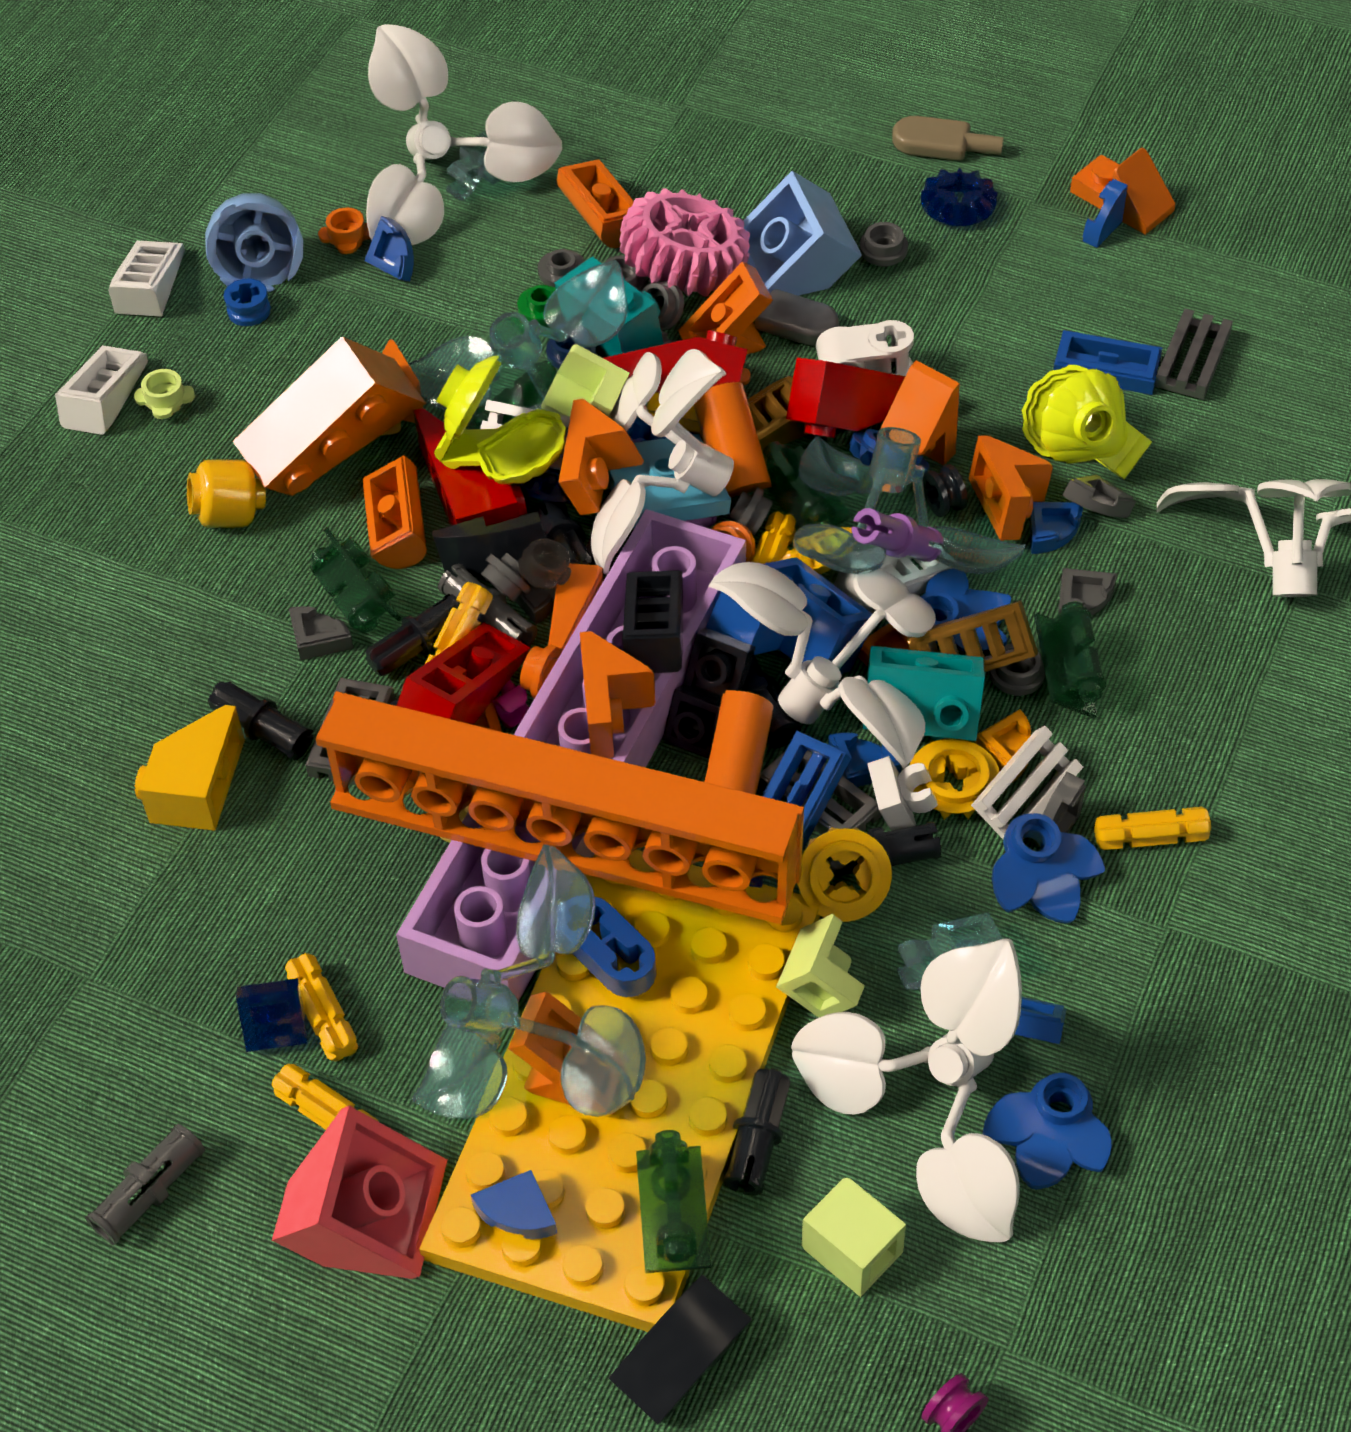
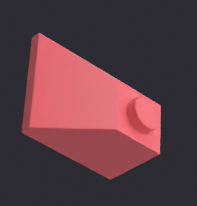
[272,1106,447,1279]

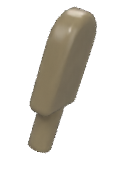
[892,116,1004,161]

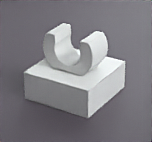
[867,756,938,831]

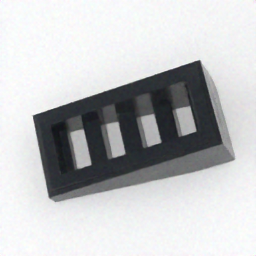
[622,570,683,673]

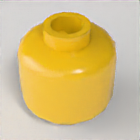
[187,460,266,528]

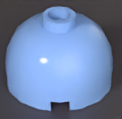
[205,193,303,292]

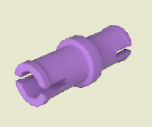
[852,508,943,562]

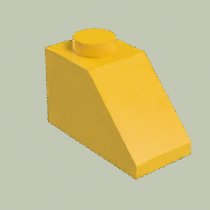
[135,705,245,831]

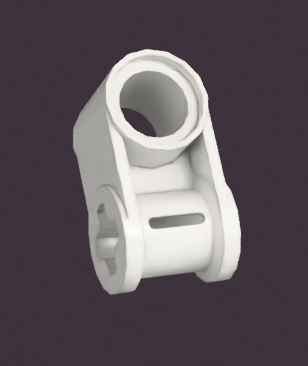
[816,320,914,376]

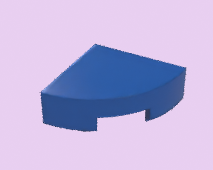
[1082,179,1128,248]
[364,216,414,282]
[1029,502,1083,554]
[828,733,902,787]
[471,1170,557,1239]

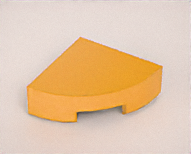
[975,709,1031,783]

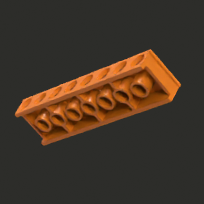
[316,691,804,925]

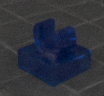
[236,978,308,1052]

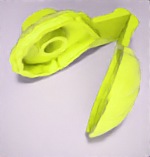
[434,356,567,485]
[1022,365,1152,480]

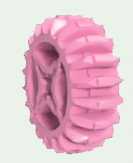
[620,189,750,297]

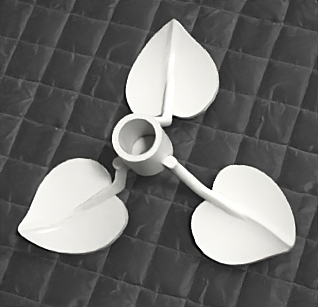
[366,24,562,245]
[591,349,734,575]
[1157,479,1351,597]
[708,562,936,768]
[791,938,1022,1242]

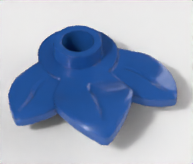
[921,567,1011,653]
[992,813,1105,924]
[983,1073,1112,1190]

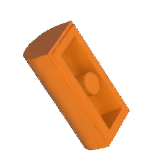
[557,159,634,248]
[693,382,771,498]
[362,455,427,569]
[705,690,774,795]

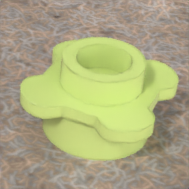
[134,369,195,419]

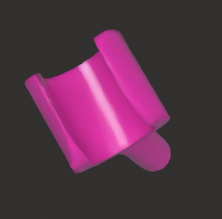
[493,679,529,729]

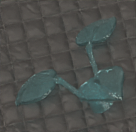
[408,260,628,471]
[793,427,1026,574]
[411,844,646,1119]

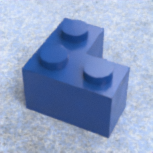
[706,557,872,674]

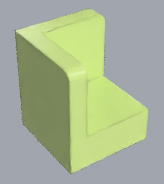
[541,344,629,417]
[776,914,865,1018]
[802,1178,906,1297]

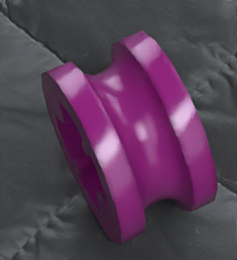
[921,1373,989,1432]

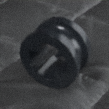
[922,464,968,517]

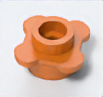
[318,207,370,254]

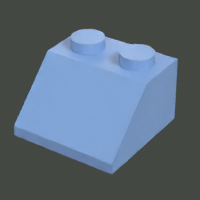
[743,171,862,296]

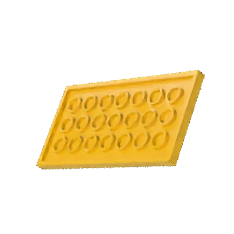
[419,849,820,1332]

